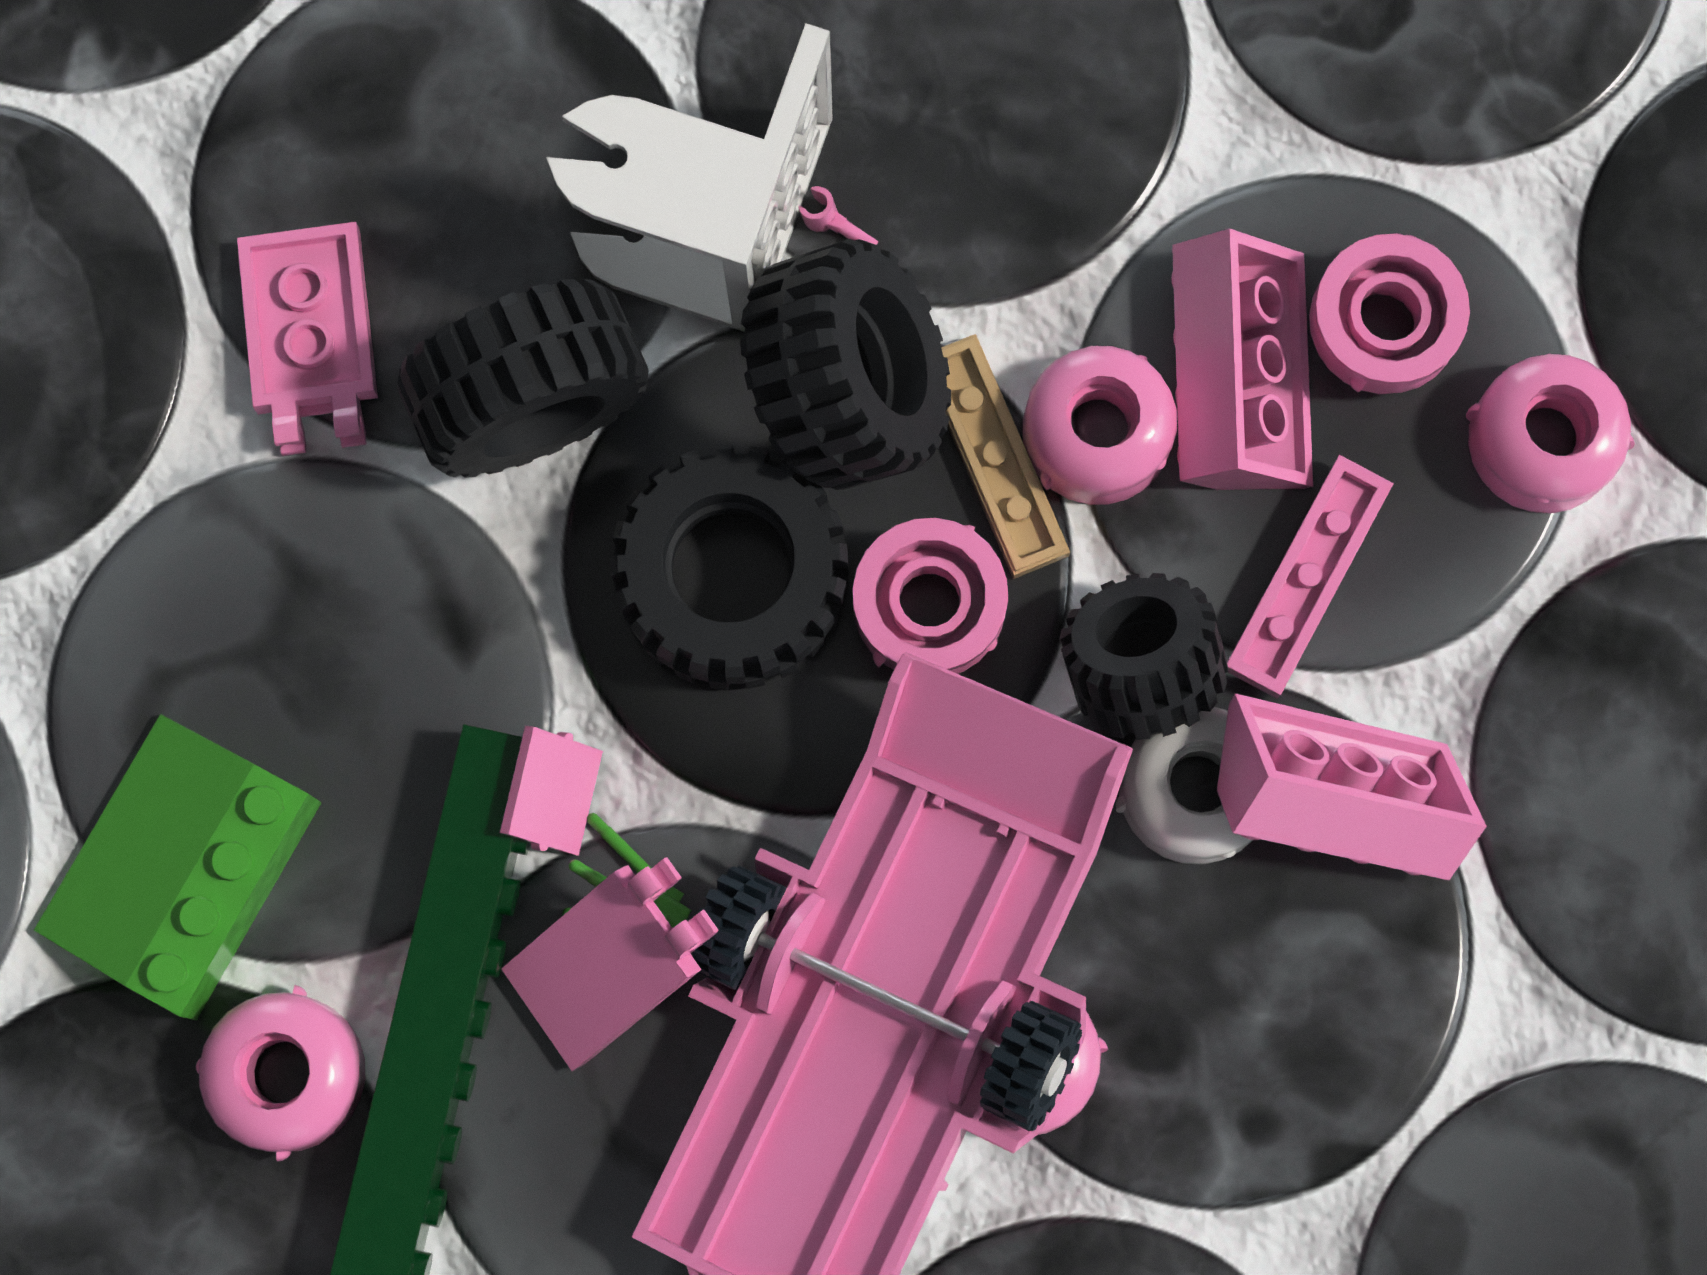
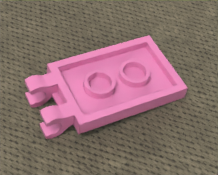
[237,222,378,456]
[501,857,719,1071]

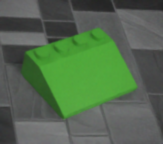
[34,714,322,1020]

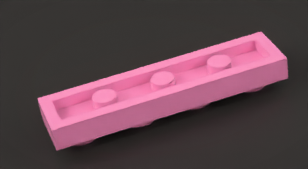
[1227,455,1394,699]

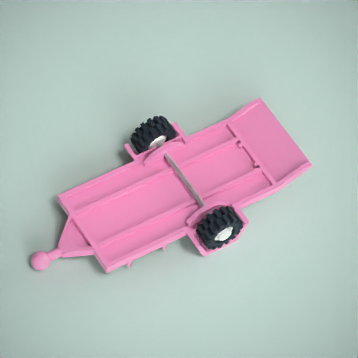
[632,652,1133,1275]

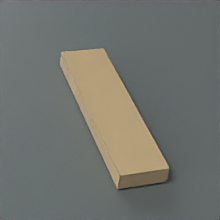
[941,334,1070,579]

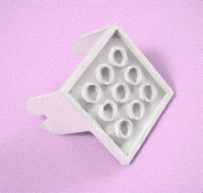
[546,23,833,332]

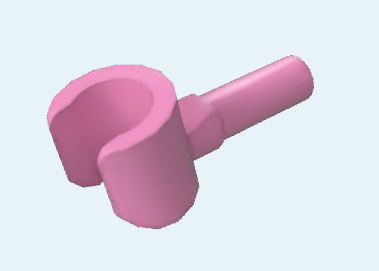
[798,186,879,245]

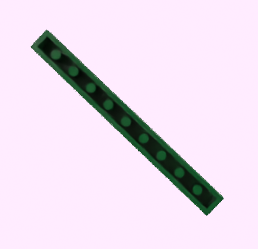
[330,724,531,1275]

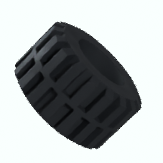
[1060,573,1228,740]

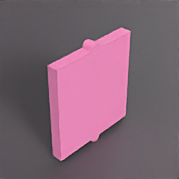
[500,726,603,856]

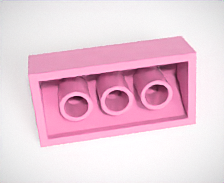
[1171,229,1313,490]
[1217,693,1487,880]

